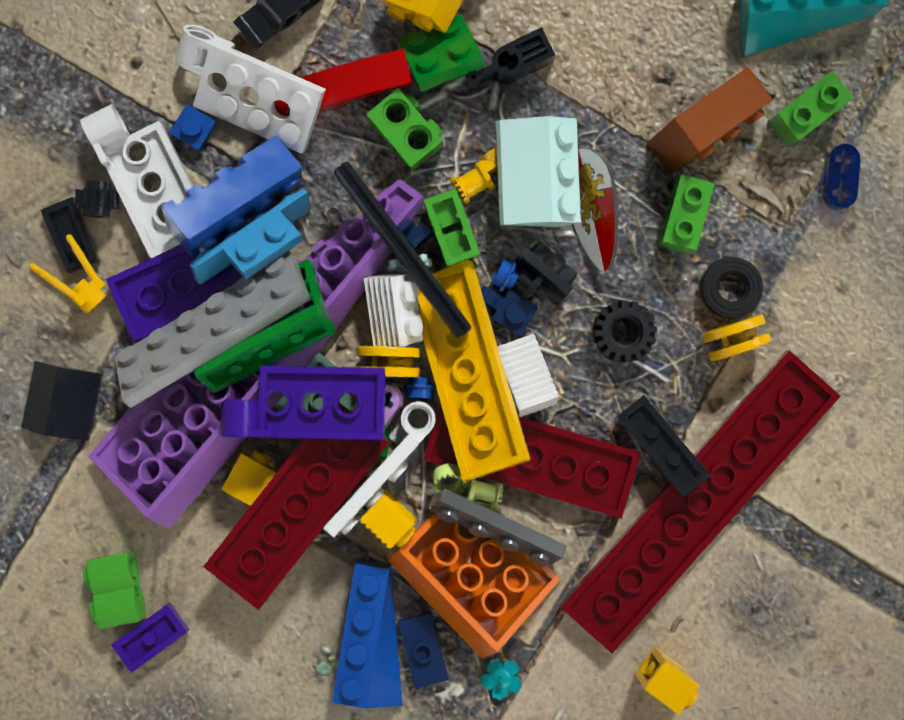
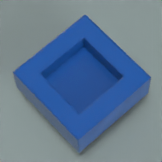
[169,104,218,152]

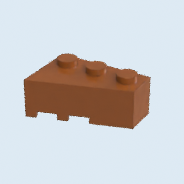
[647,67,773,176]

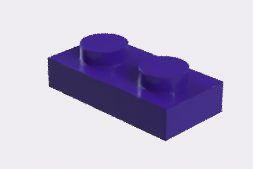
[111,602,190,673]

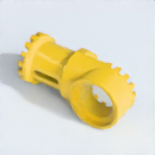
[450,147,498,205]

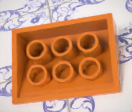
[386,507,560,658]

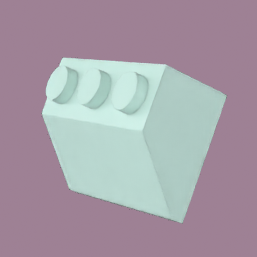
[496,116,581,227]

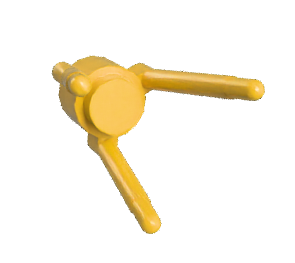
[29,234,107,315]

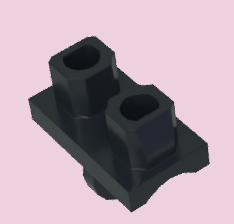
[515,242,577,306]

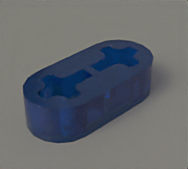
[822,144,861,210]

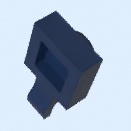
[398,219,432,250]
[481,285,538,337]

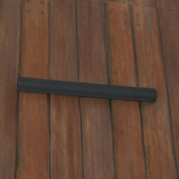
[334,162,471,338]

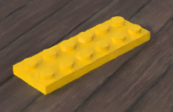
[417,260,530,481]

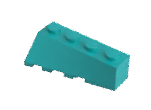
[739,0,888,58]

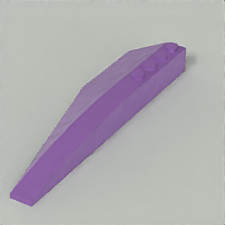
[88,179,425,528]

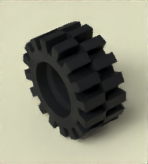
[592,300,657,363]

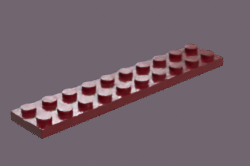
[559,350,841,653]

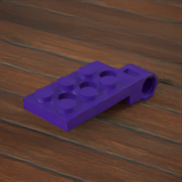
[221,366,386,440]

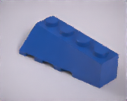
[332,558,403,709]

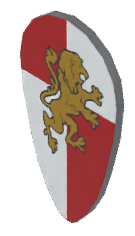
[573,148,619,271]

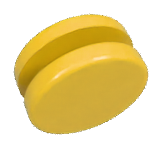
[701,314,772,361]
[355,346,420,377]

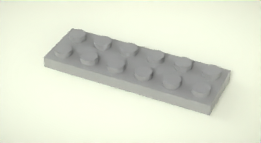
[115,251,311,408]

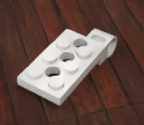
[175,25,326,154]
[80,104,193,259]
[324,401,436,538]

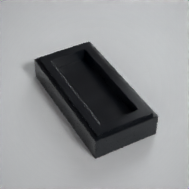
[41,197,101,274]

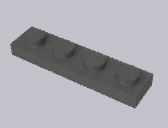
[428,488,567,566]

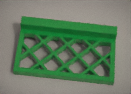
[194,258,336,393]

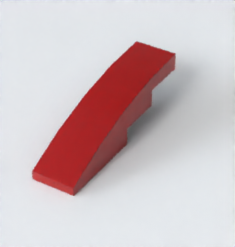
[276,49,412,116]

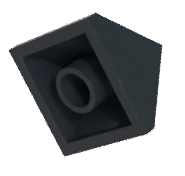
[21,361,103,441]

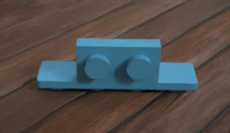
[190,189,311,285]

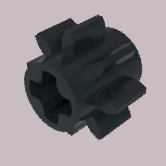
[75,180,119,218]

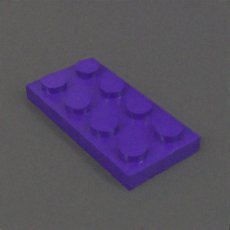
[105,233,242,342]

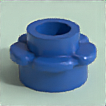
[490,260,520,292]
[403,377,437,400]

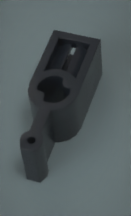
[233,0,322,50]
[465,27,555,91]

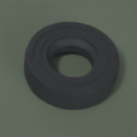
[700,257,763,319]

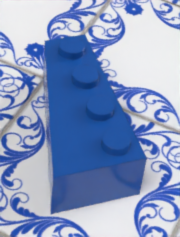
[162,135,302,258]

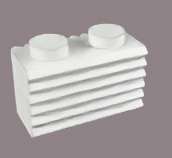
[363,272,424,347]
[497,334,559,418]

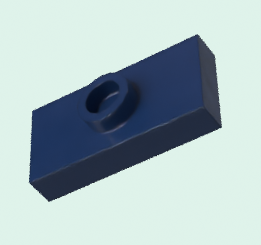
[398,612,449,689]

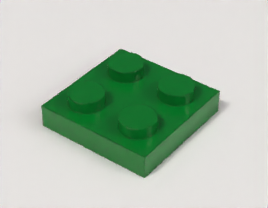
[398,14,485,92]

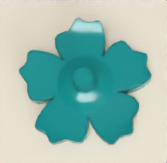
[480,657,522,701]

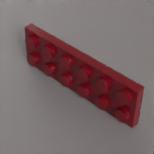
[203,402,390,611]
[423,402,641,519]

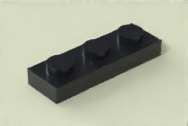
[617,395,711,498]

